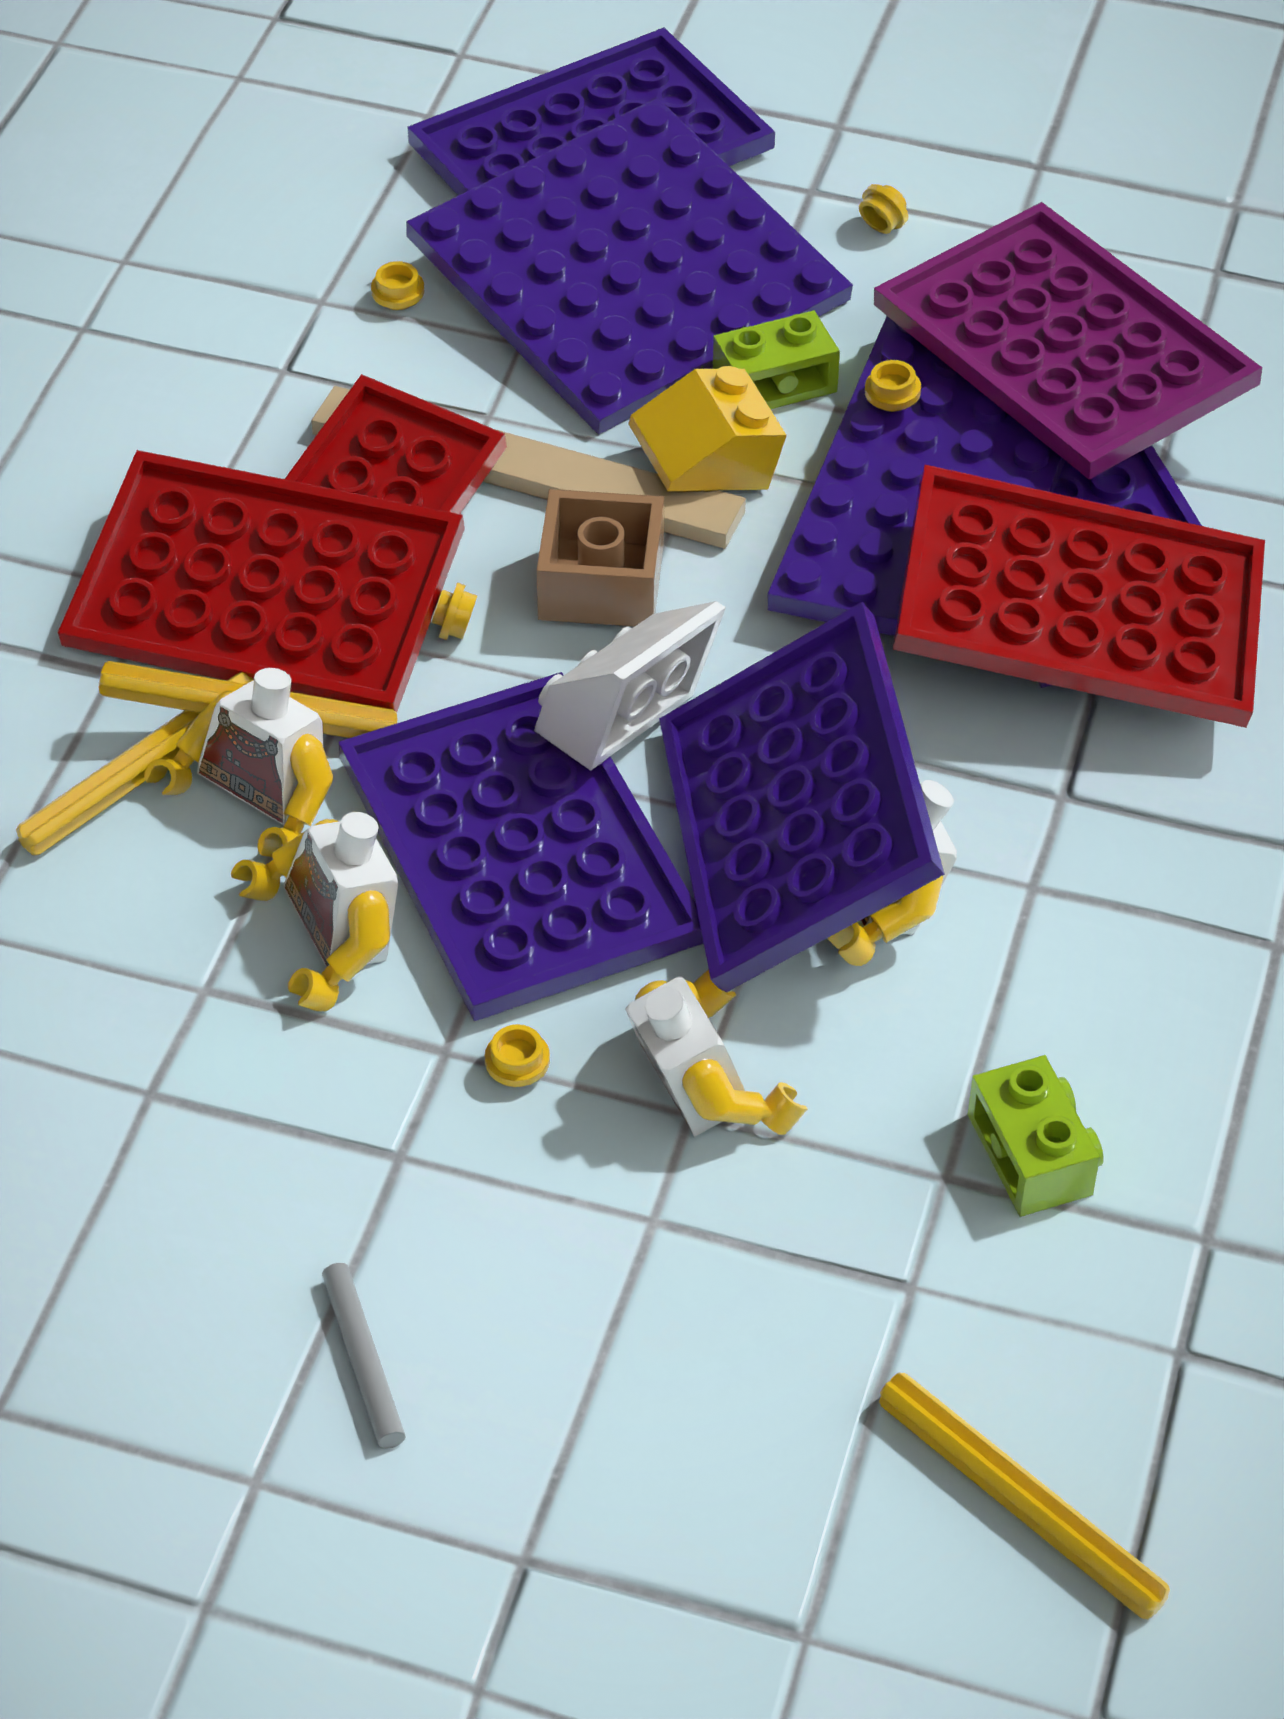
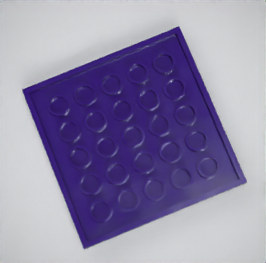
[406,98,853,435]

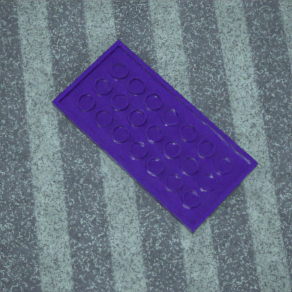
[767,316,1065,636]

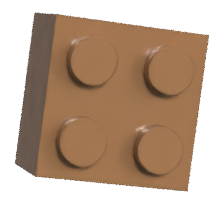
[537,489,664,627]

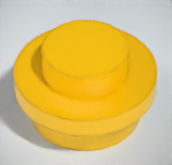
[859,184,909,234]
[371,261,425,310]
[865,360,921,412]
[431,582,478,640]
[485,1024,550,1087]

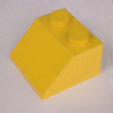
[628,366,787,492]

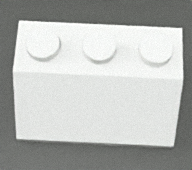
[534,601,726,771]

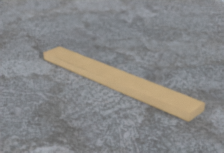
[311,385,746,549]

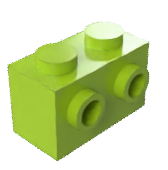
[713,310,840,409]
[967,1055,1104,1217]

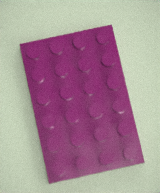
[874,202,1263,480]

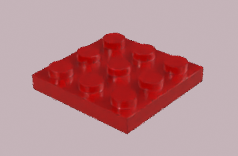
[285,374,507,514]

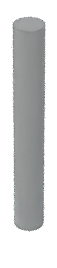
[322,1263,406,1448]

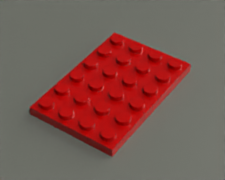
[57,450,465,712]
[893,464,1265,728]

